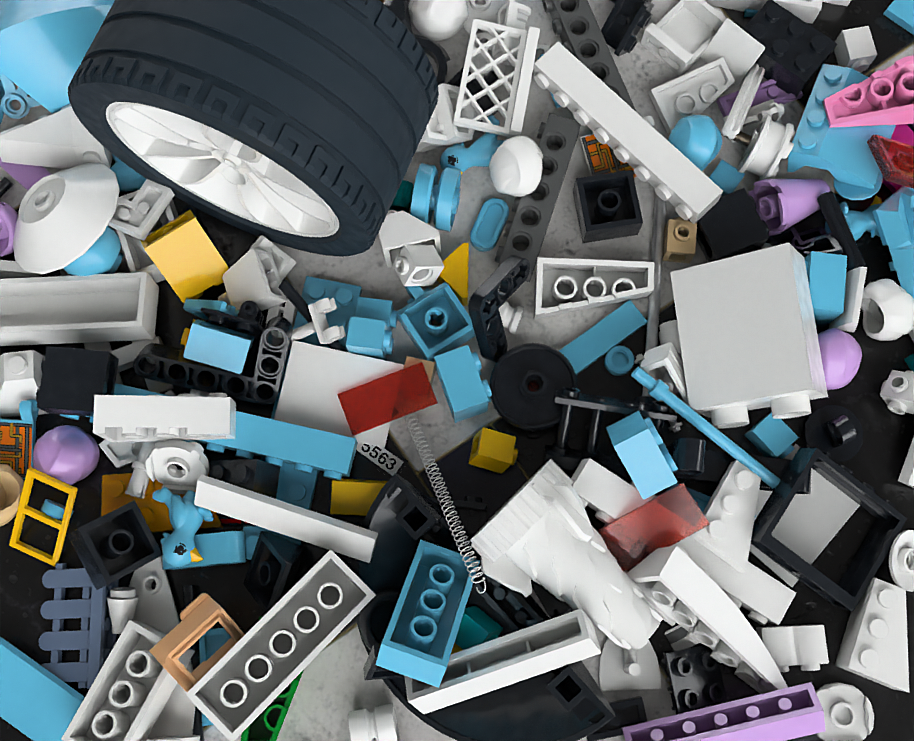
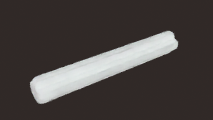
[722,64,765,139]

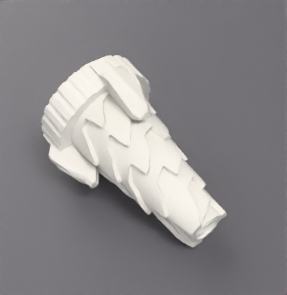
[469,459,663,650]

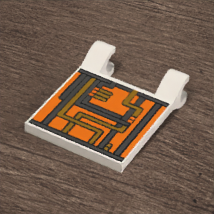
[580,116,655,179]

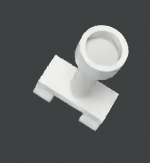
[272,297,346,350]

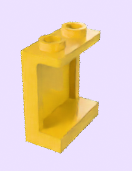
[140,210,229,304]

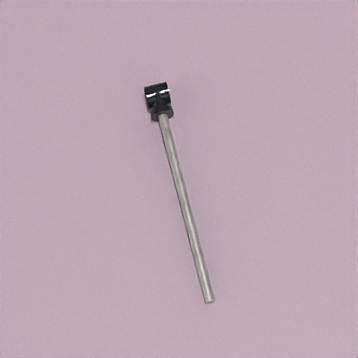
[633,194,666,439]

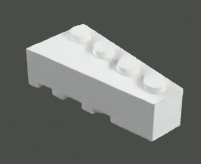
[93,393,236,443]

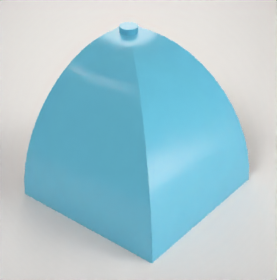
[0,0,115,114]

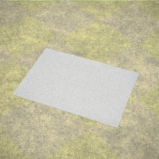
[274,340,404,448]
[749,444,860,587]

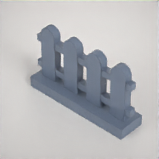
[39,563,119,689]

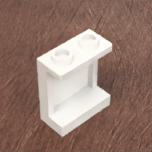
[641,0,726,76]

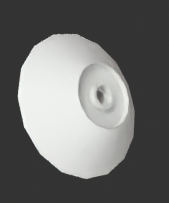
[13,163,120,274]

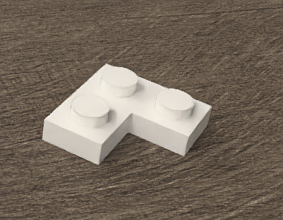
[108,179,174,241]

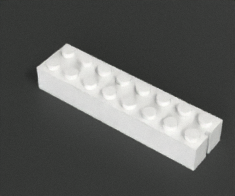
[0,272,159,346]

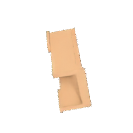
[149,593,245,692]

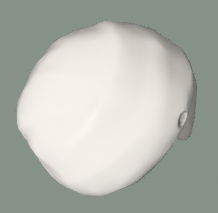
[411,0,469,41]
[489,136,544,197]
[861,279,914,341]

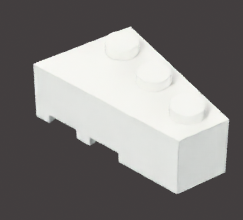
[835,578,909,692]

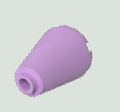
[748,179,831,236]

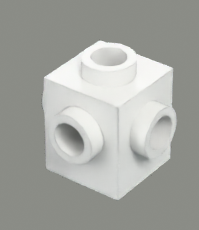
[880,370,914,415]

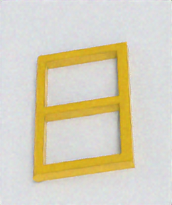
[9,467,78,567]

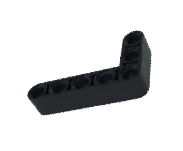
[133,317,293,405]
[667,438,811,494]

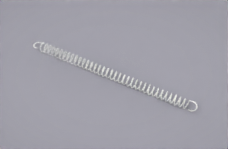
[400,400,486,594]

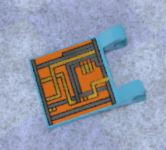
[0,399,39,479]

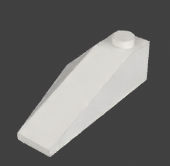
[0,104,113,169]

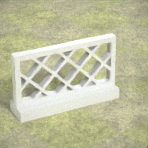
[452,18,540,140]

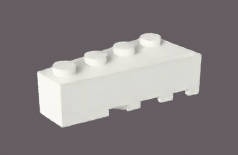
[534,257,654,320]

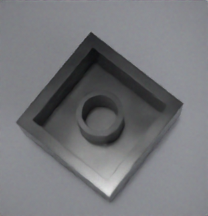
[573,170,643,243]
[68,500,163,590]

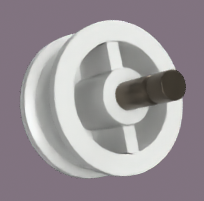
[721,114,796,181]

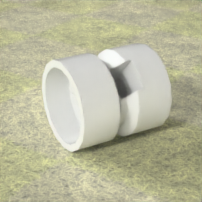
[348,703,400,741]

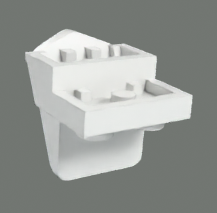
[416,83,479,152]

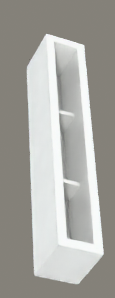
[404,608,601,714]

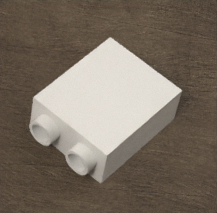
[670,243,828,429]

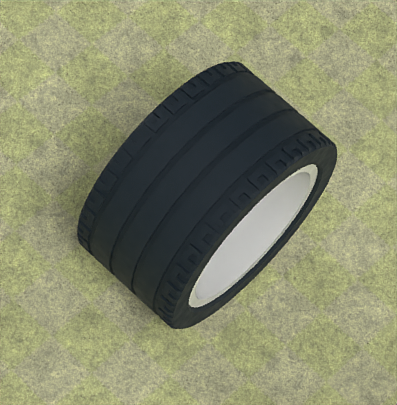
[67,0,439,257]

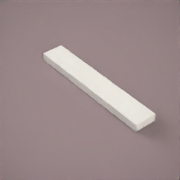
[194,475,378,563]

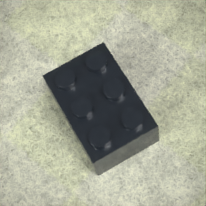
[743,0,837,99]

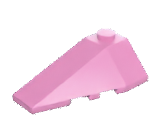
[823,55,914,128]

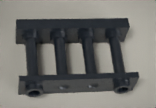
[544,387,677,479]

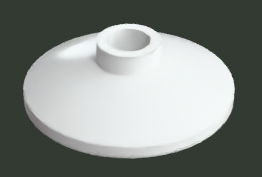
[889,530,914,592]

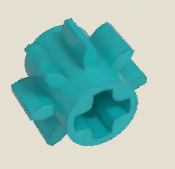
[389,180,414,213]

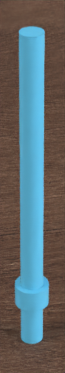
[631,366,780,489]

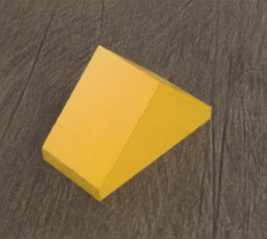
[437,243,469,306]

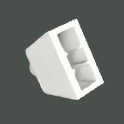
[218,248,287,311]

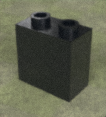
[689,188,770,263]
[36,346,119,417]

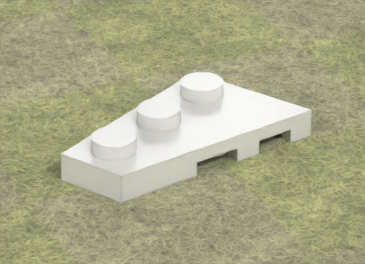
[648,57,735,136]

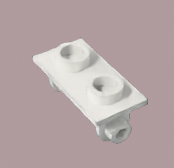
[722,99,785,143]

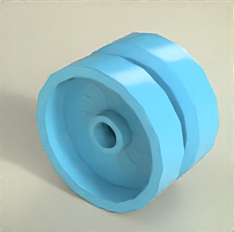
[410,163,461,232]

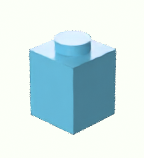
[744,412,799,459]

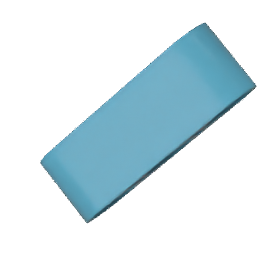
[162,531,246,570]

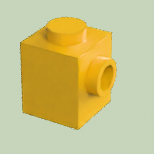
[469,427,518,474]

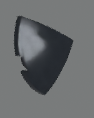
[767,226,843,258]

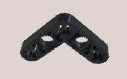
[468,255,530,363]

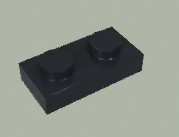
[586,696,648,741]

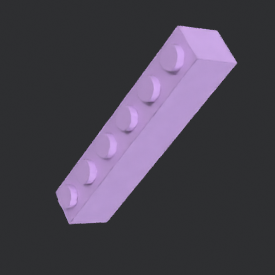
[622,682,826,741]

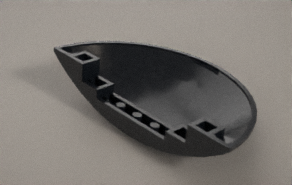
[352,473,615,741]

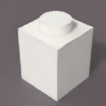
[834,26,877,72]

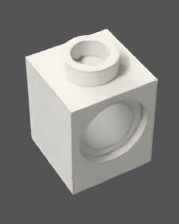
[393,245,445,286]

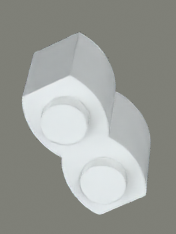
[756,624,829,672]

